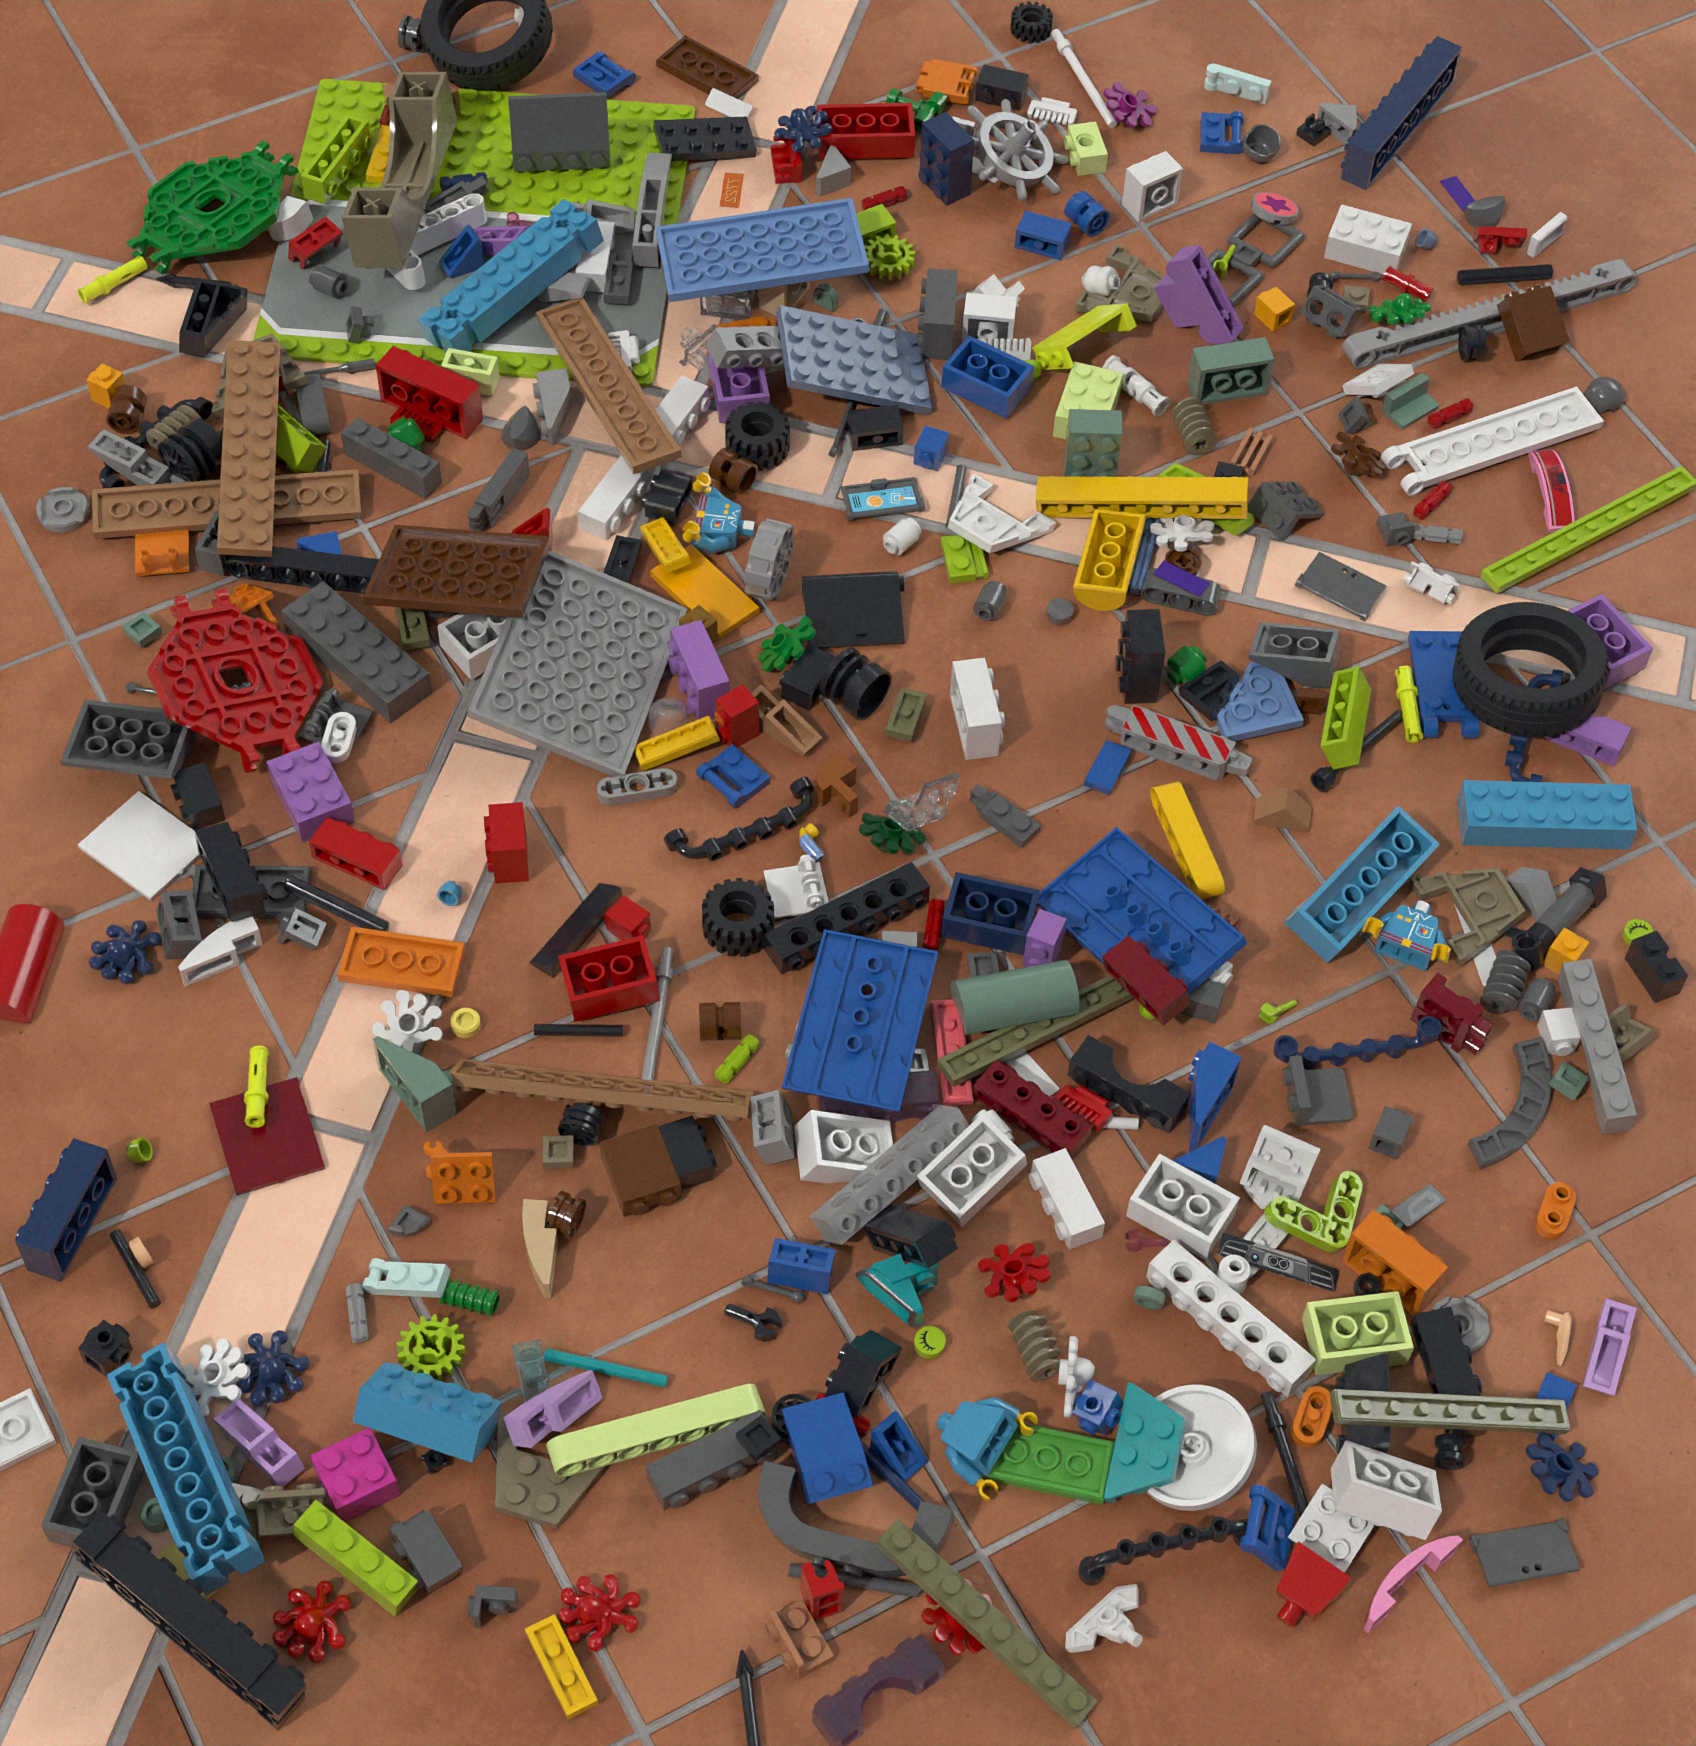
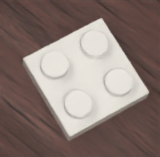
[1342,364,1415,398]

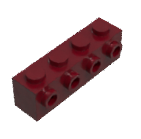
[973,1060,1092,1160]

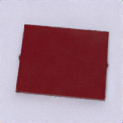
[209,1077,325,1196]

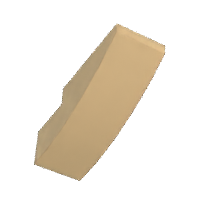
[522,1199,558,1298]

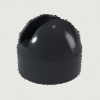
[1353,1273,1380,1296]

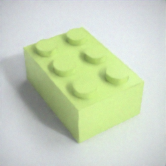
[1053,362,1123,439]
[1302,1291,1414,1375]

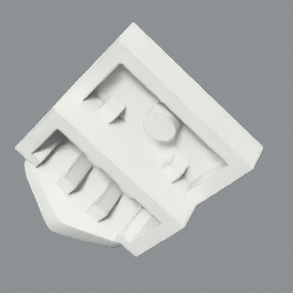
[1240,1125,1320,1210]

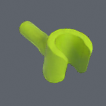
[1213,245,1237,279]
[1258,999,1297,1025]

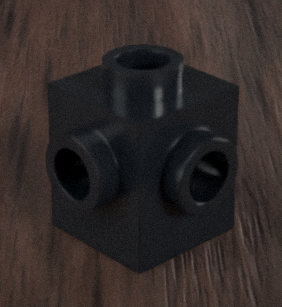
[78,1319,133,1378]

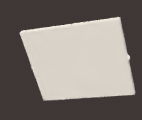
[78,791,200,901]

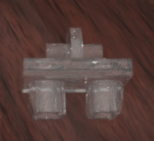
[679,324,718,371]

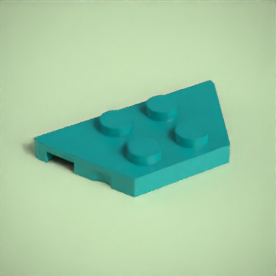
[1104,1383,1186,1503]

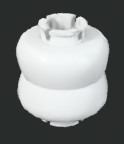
[1082,265,1120,297]

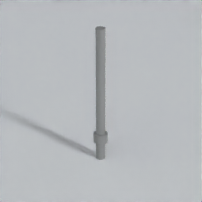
[641,947,674,1087]

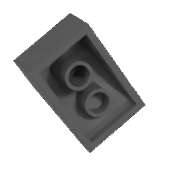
[1249,622,1340,688]

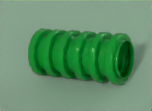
[439,1277,500,1317]

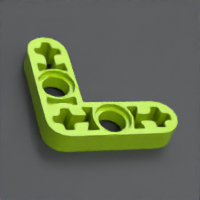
[1264,1171,1363,1253]

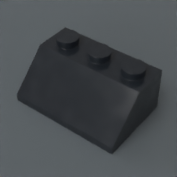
[1335,1354,1391,1454]

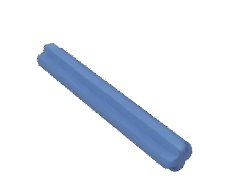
[1128,518,1161,595]

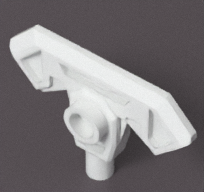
[1065,1584,1143,1653]

